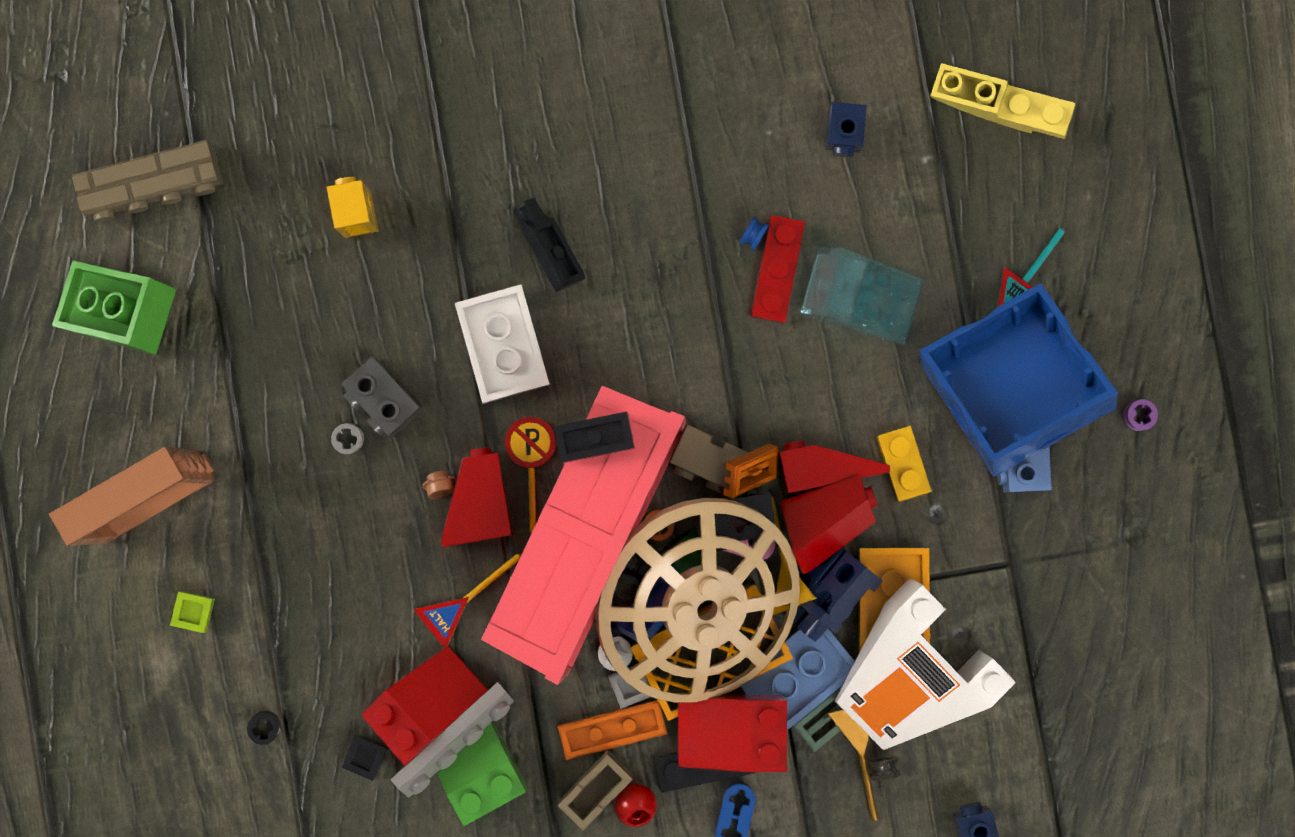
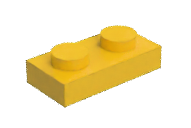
[876,426,932,502]

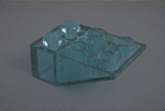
[800,247,924,345]

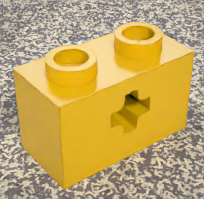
[327,177,379,238]

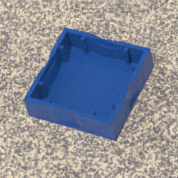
[919,283,1118,477]

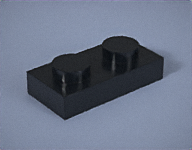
[554,411,635,463]

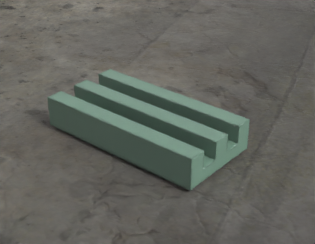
[793,685,843,752]

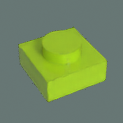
[170,591,215,633]

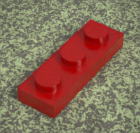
[751,215,805,324]

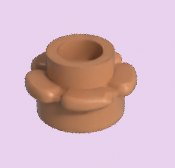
[422,471,456,499]

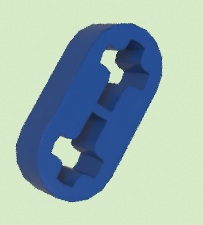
[715,782,755,837]

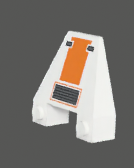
[835,578,1016,750]

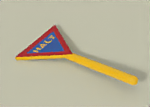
[413,554,521,648]

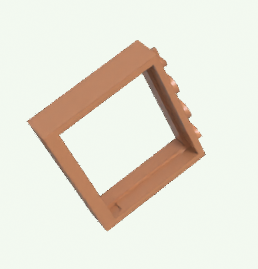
[49,447,215,546]

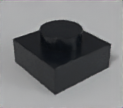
[341,734,389,781]

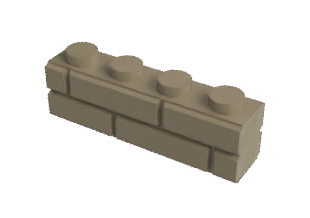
[72,140,223,222]

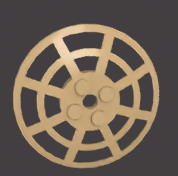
[595,498,800,703]

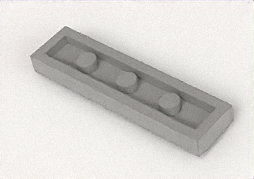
[391,682,514,798]

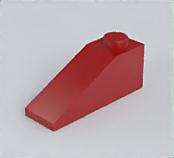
[778,440,891,493]

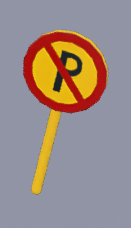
[505,417,556,533]

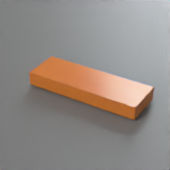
[558,700,667,760]

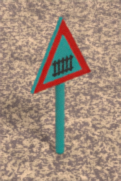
[997,228,1065,307]

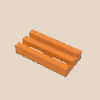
[723,443,779,499]

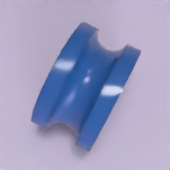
[739,216,770,251]

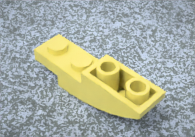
[930,63,1076,139]

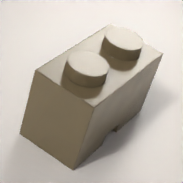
[670,424,748,495]
[558,750,633,830]

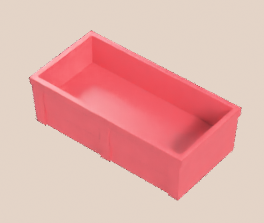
[481,386,687,685]

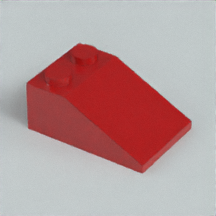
[361,646,488,766]
[678,695,787,772]

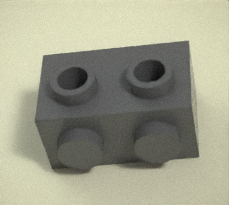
[341,356,423,437]

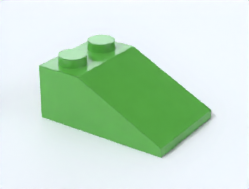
[52,260,176,355]
[437,721,528,826]

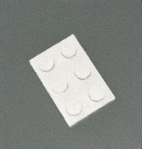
[455,285,550,404]

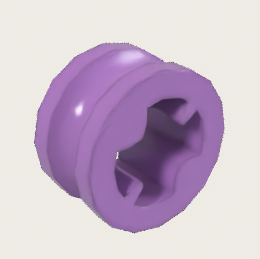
[1122,399,1158,431]

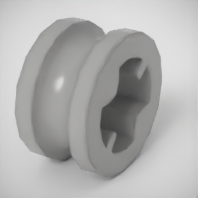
[331,423,364,454]

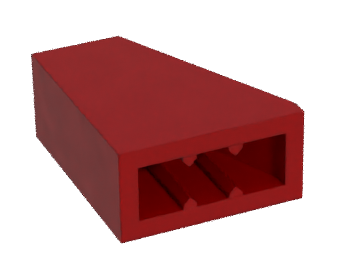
[441,447,514,547]
[780,475,878,574]

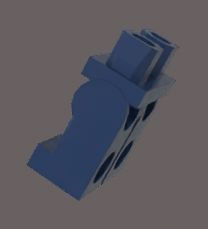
[781,548,883,642]

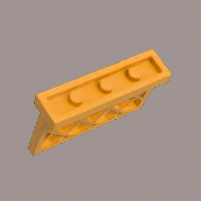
[630,582,793,721]

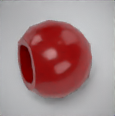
[613,782,657,827]

